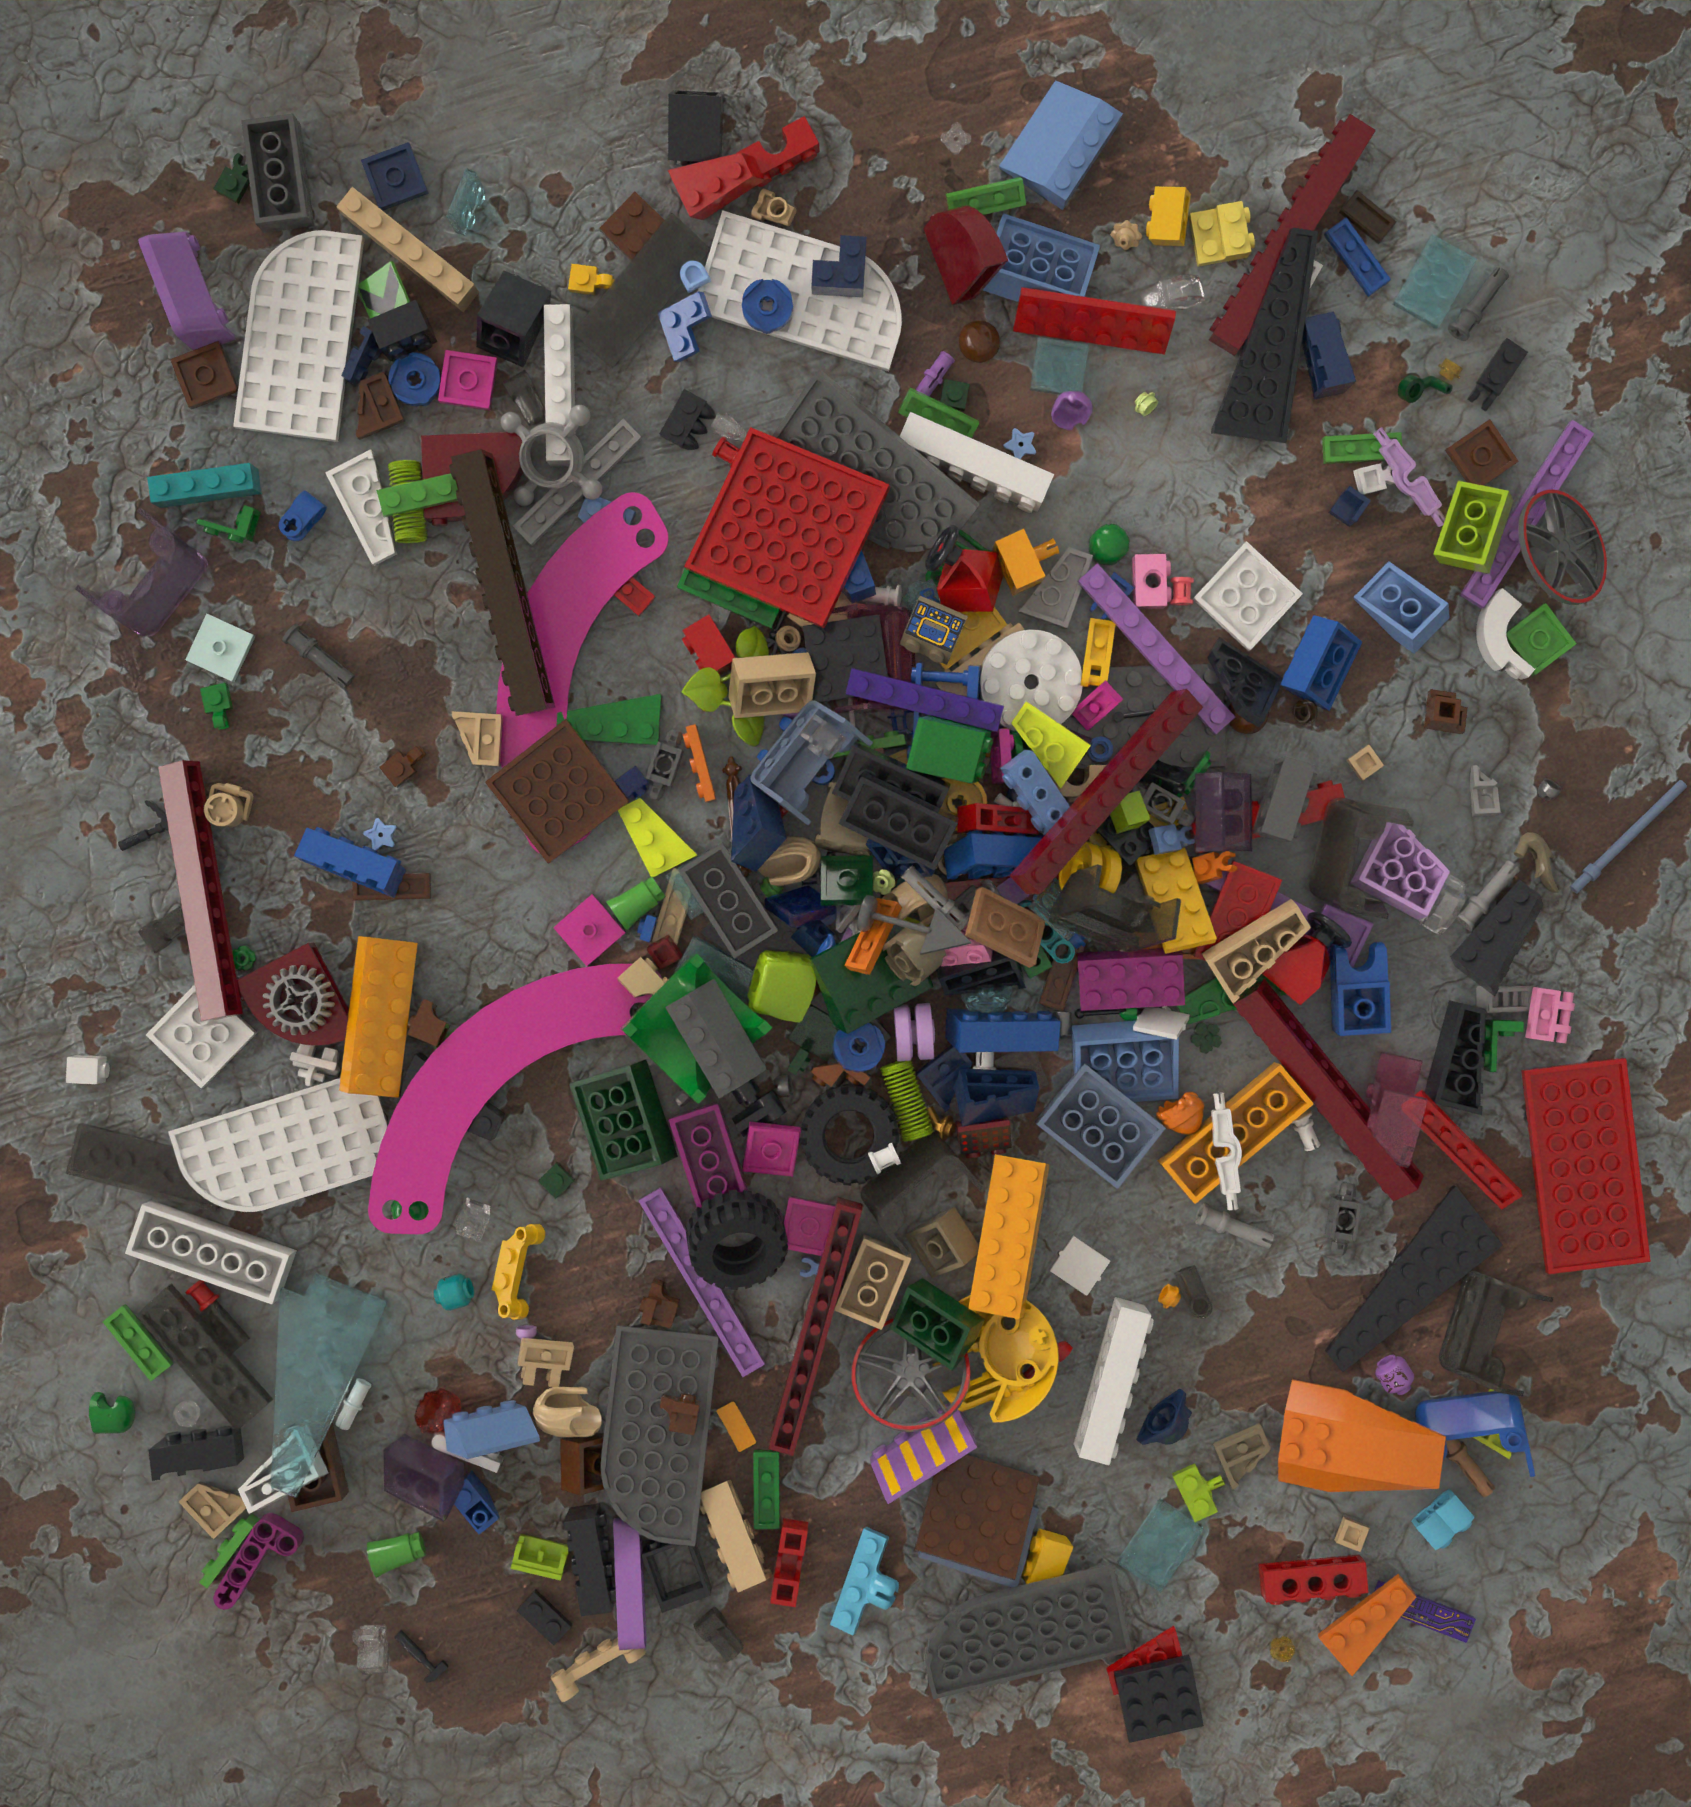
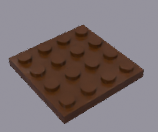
[485,719,630,864]
[914,1455,1039,1580]

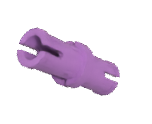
[916,351,955,397]

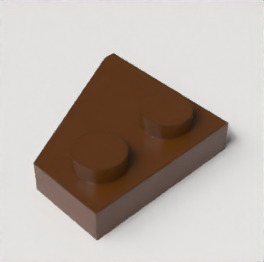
[356,371,405,440]

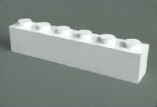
[544,304,575,467]

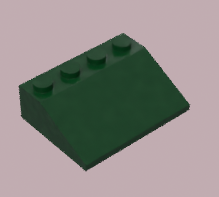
[810,925,934,1034]
[569,1059,678,1181]

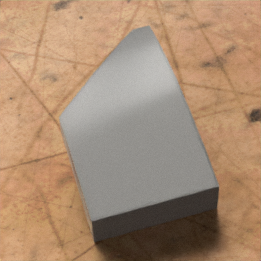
[1470,765,1501,817]

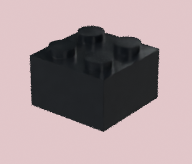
[368,300,437,362]

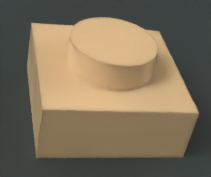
[1346,745,1384,781]
[1334,1516,1370,1552]

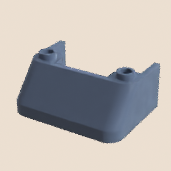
[751,701,873,825]

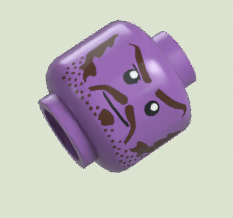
[1375,1355,1414,1395]

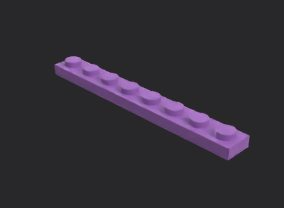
[1460,420,1594,609]
[1077,563,1235,735]
[639,1187,765,1377]

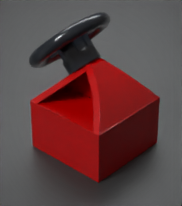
[926,525,1003,612]
[1262,912,1352,1006]

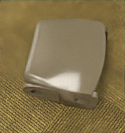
[814,782,871,856]

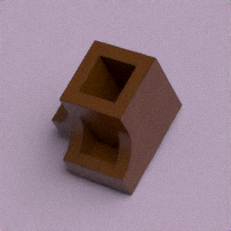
[1424,689,1468,734]
[407,999,451,1048]
[639,1278,680,1328]
[660,1393,701,1435]

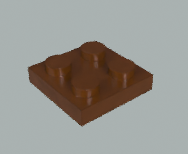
[599,191,673,266]
[170,341,238,410]
[1445,419,1519,486]

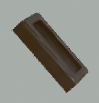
[1339,190,1397,244]

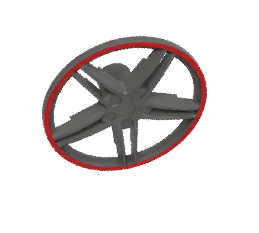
[1518,489,1607,605]
[852,1318,971,1432]

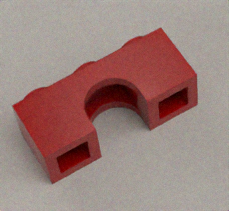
[737,116,820,187]
[770,1518,808,1608]

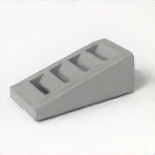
[1476,985,1532,1013]

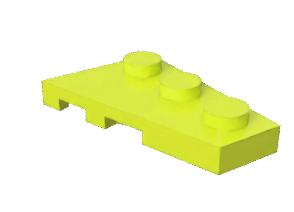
[1011,701,1091,789]
[618,798,698,878]

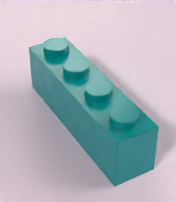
[147,463,262,508]

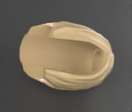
[758,836,821,886]
[882,874,948,926]
[533,1387,602,1437]

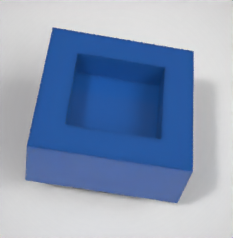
[637,914,658,942]

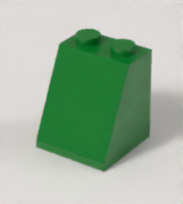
[906,715,993,784]

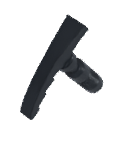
[118,800,168,851]

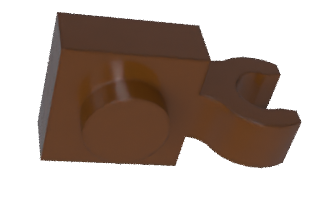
[379,746,426,787]

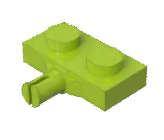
[1172,1463,1225,1522]

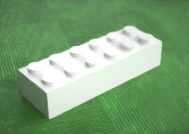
[900,412,1054,513]
[125,1200,297,1304]
[1074,1297,1154,1465]

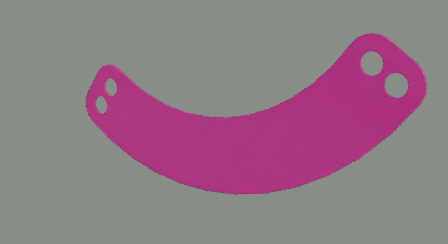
[496,492,669,853]
[368,964,662,1234]

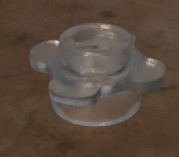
[940,123,971,154]

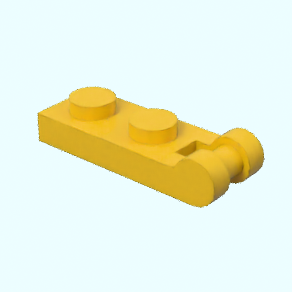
[1080,618,1115,687]

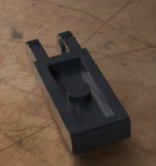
[1467,338,1528,411]

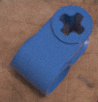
[279,490,327,542]

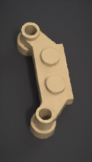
[550,1637,646,1702]

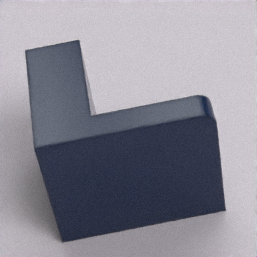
[1328,486,1371,527]

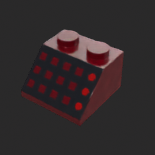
[955,1117,1012,1158]

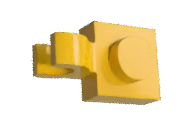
[568,264,615,295]

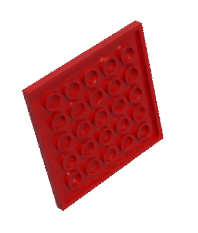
[684,427,891,628]

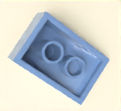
[1354,561,1450,654]

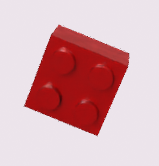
[682,614,735,676]

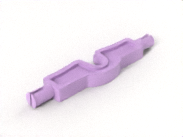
[1373,427,1445,527]

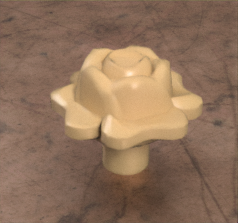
[1110,220,1142,250]

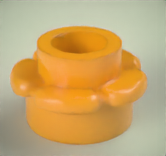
[1158,1284,1181,1309]

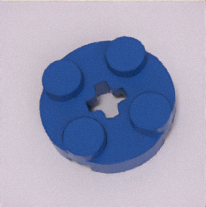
[742,279,793,334]
[389,353,441,406]
[832,1023,885,1072]

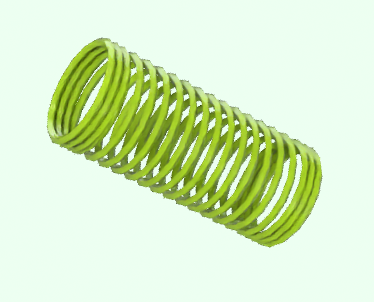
[388,460,428,543]
[880,1060,934,1142]

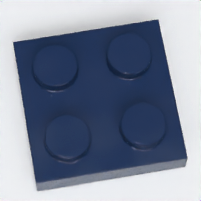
[361,142,429,211]

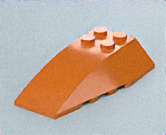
[1278,1379,1446,1492]

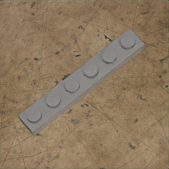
[513,419,642,546]

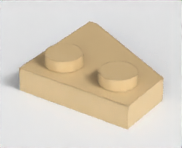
[452,711,503,766]
[179,1482,246,1539]

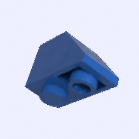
[447,1470,500,1534]

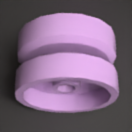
[894,1003,935,1061]

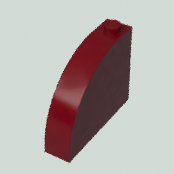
[923,205,1008,305]
[421,432,523,526]
[237,942,349,1046]

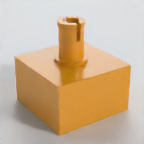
[992,529,1059,596]

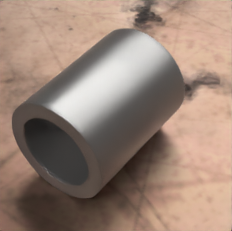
[1054,1011,1072,1035]

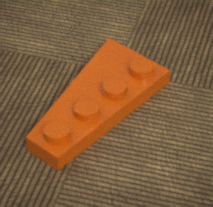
[1318,1574,1416,1676]

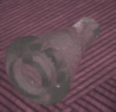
[711,411,747,442]

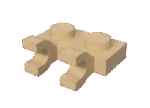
[517,1338,574,1387]

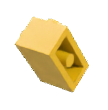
[1146,186,1191,246]
[1021,1528,1073,1584]

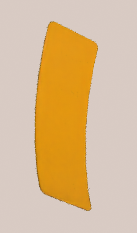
[716,1402,756,1452]

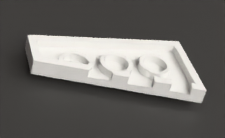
[325,449,397,566]

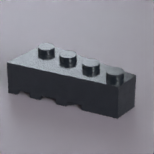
[1450,880,1543,996]
[563,1503,616,1617]

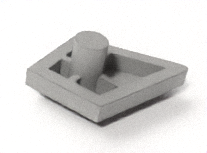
[836,905,861,933]

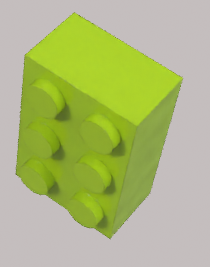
[1434,481,1514,574]

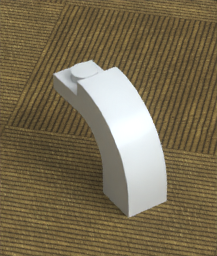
[1476,588,1535,680]

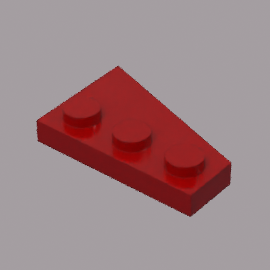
[1106,1626,1183,1695]

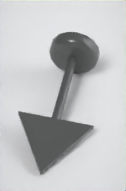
[857,895,971,955]

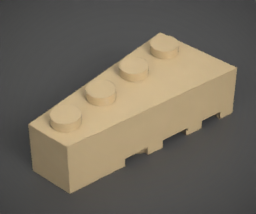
[1201,899,1311,1004]
[700,1480,773,1592]

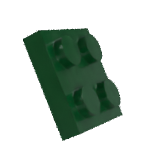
[821,855,873,906]

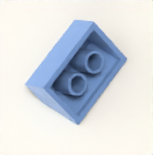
[444,1400,540,1459]

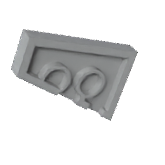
[1018,547,1093,629]

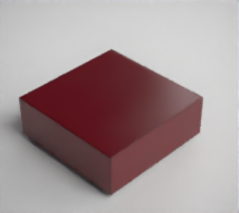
[646,935,683,970]

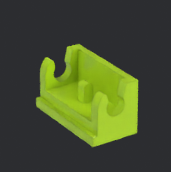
[511,1534,569,1581]

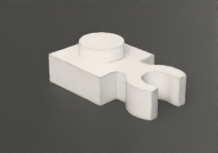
[1353,463,1395,495]

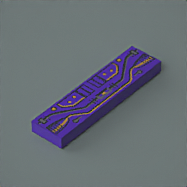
[1374,1580,1476,1643]

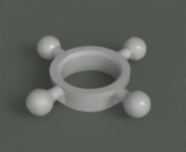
[501,405,603,506]

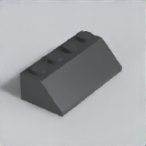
[665,979,767,1098]

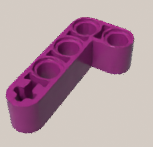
[213,1513,304,1610]

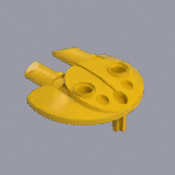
[932,1295,1059,1423]

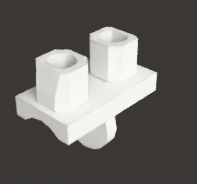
[290,1044,340,1087]

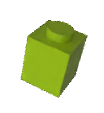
[1110,791,1150,833]

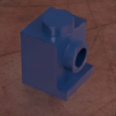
[791,911,835,957]

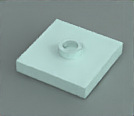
[185,613,255,682]

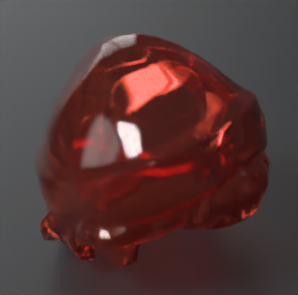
[414,1388,461,1435]

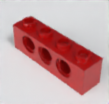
[1258,1554,1369,1605]

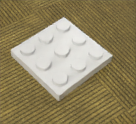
[1193,541,1303,651]
[146,985,257,1088]

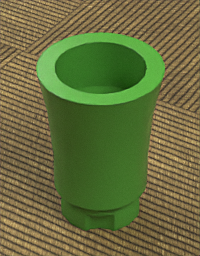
[606,877,666,930]
[367,1531,426,1578]

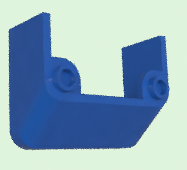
[1415,1389,1535,1490]

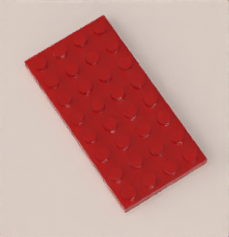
[1521,1058,1651,1274]

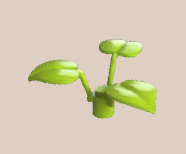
[681,626,769,747]

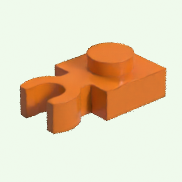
[1192,851,1237,884]

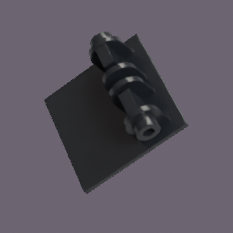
[1096,815,1154,866]

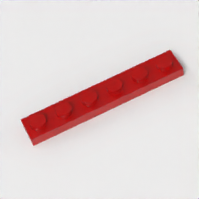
[1401,1090,1522,1210]

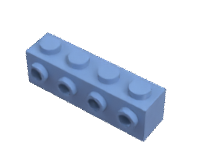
[1000,750,1070,835]

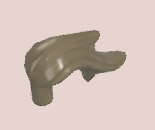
[1514,832,1559,893]

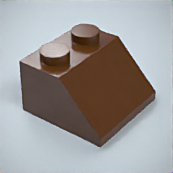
[560,1433,604,1496]

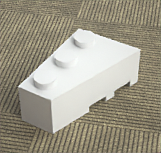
[238,1426,328,1514]

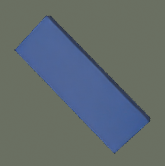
[1324,217,1391,297]

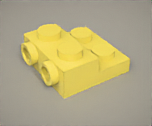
[1188,201,1255,267]

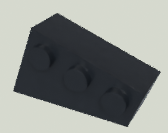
[936,950,1026,995]
[148,1426,244,1481]

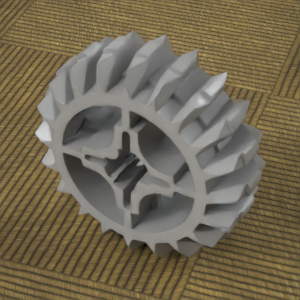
[263,965,335,1035]

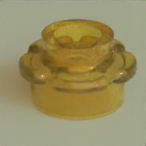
[1438,358,1463,381]
[1270,1636,1295,1662]

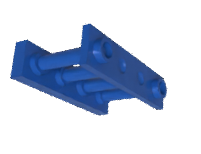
[907,662,981,760]

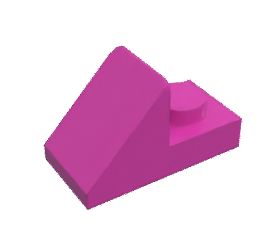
[1072,680,1123,731]

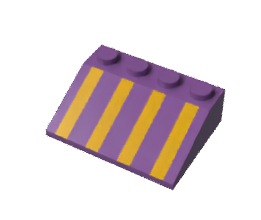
[870,1403,977,1504]

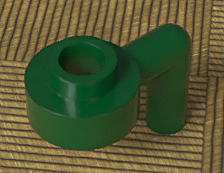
[1398,375,1453,403]

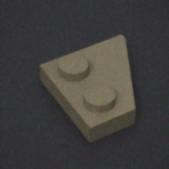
[1213,1423,1271,1490]

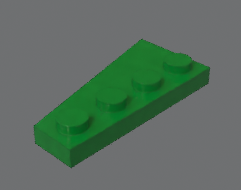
[556,694,662,745]
[1176,974,1286,1024]

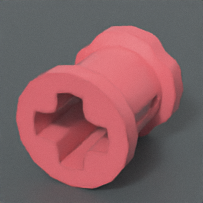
[1170,577,1194,606]

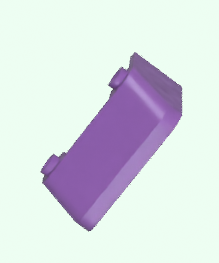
[138,231,236,350]

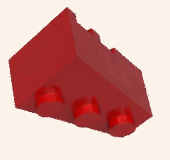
[668,152,765,220]

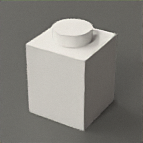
[66,1055,110,1084]

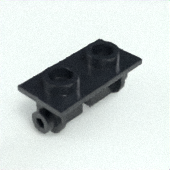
[1140,759,1191,795]

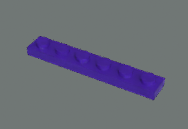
[846,668,1004,732]

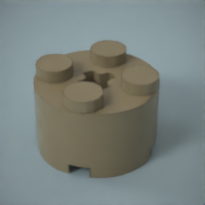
[883,923,946,986]

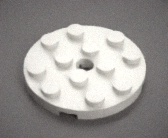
[980,630,1083,731]

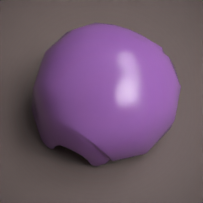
[1051,391,1093,430]

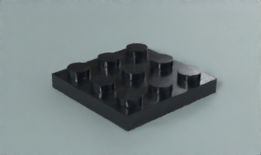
[803,614,889,703]
[1114,1655,1204,1743]

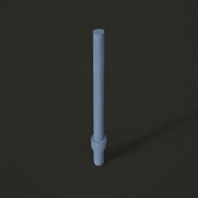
[1570,780,1687,894]

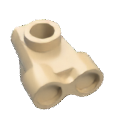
[751,188,796,226]

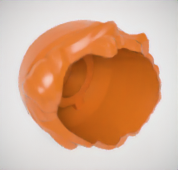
[1156,1092,1205,1134]

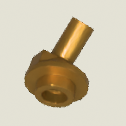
[925,1106,956,1141]

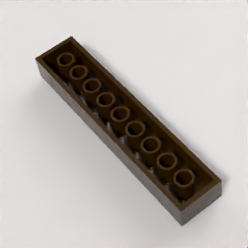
[449,449,555,716]

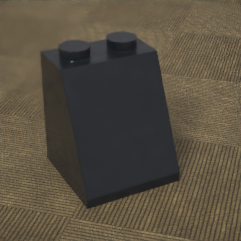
[668,90,724,166]
[476,271,551,367]

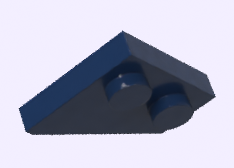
[341,325,382,387]

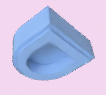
[680,261,711,294]

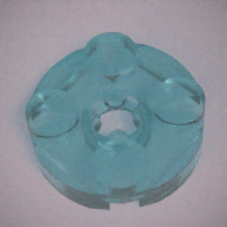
[960,986,1012,1013]

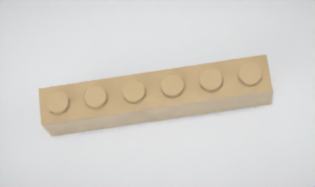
[336,187,479,312]

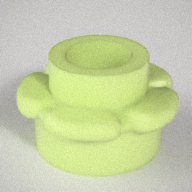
[1135,392,1158,416]
[873,869,895,895]

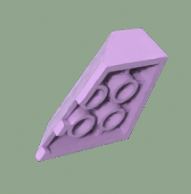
[1350,812,1450,920]

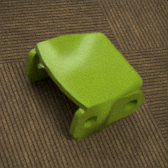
[747,950,816,1023]

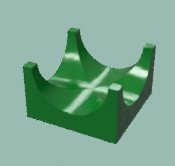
[620,954,773,1104]

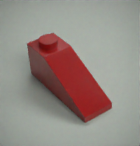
[957,803,1039,835]

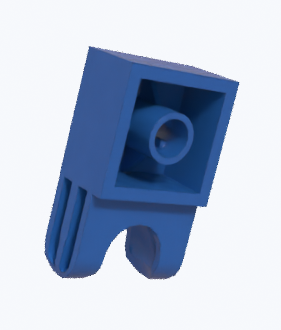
[1330,942,1391,1036]

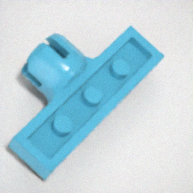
[830,1527,899,1635]

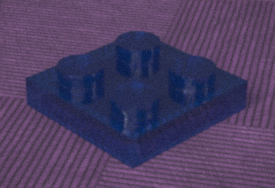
[765,885,836,928]

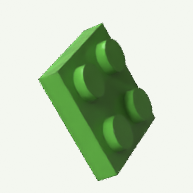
[1506,603,1577,676]

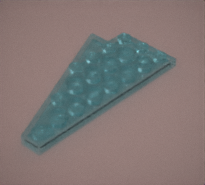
[271,1273,387,1498]

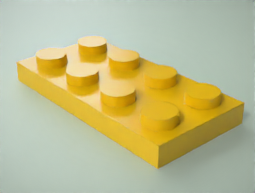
[1135,847,1217,954]

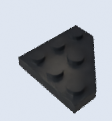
[1207,637,1283,728]

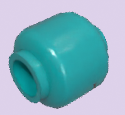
[434,1274,474,1311]

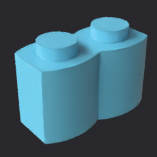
[1411,1489,1475,1550]

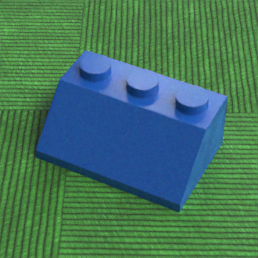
[1280,615,1362,711]

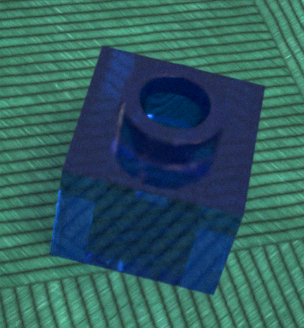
[615,766,650,799]

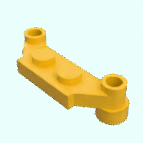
[492,1224,545,1320]

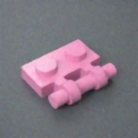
[1525,987,1575,1044]

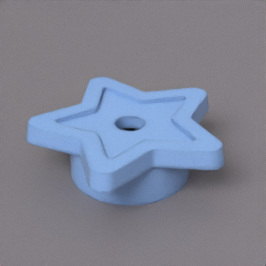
[1003,428,1036,459]
[364,818,396,850]

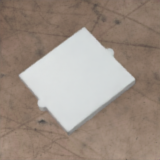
[1133,1007,1190,1040]
[1050,1236,1110,1296]

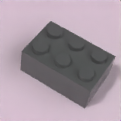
[1252,756,1317,843]

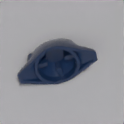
[1136,1389,1192,1445]

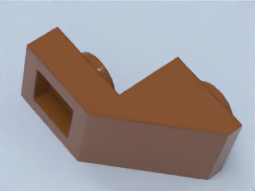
[811,1062,870,1087]

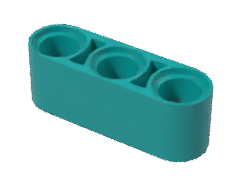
[1017,899,1075,963]

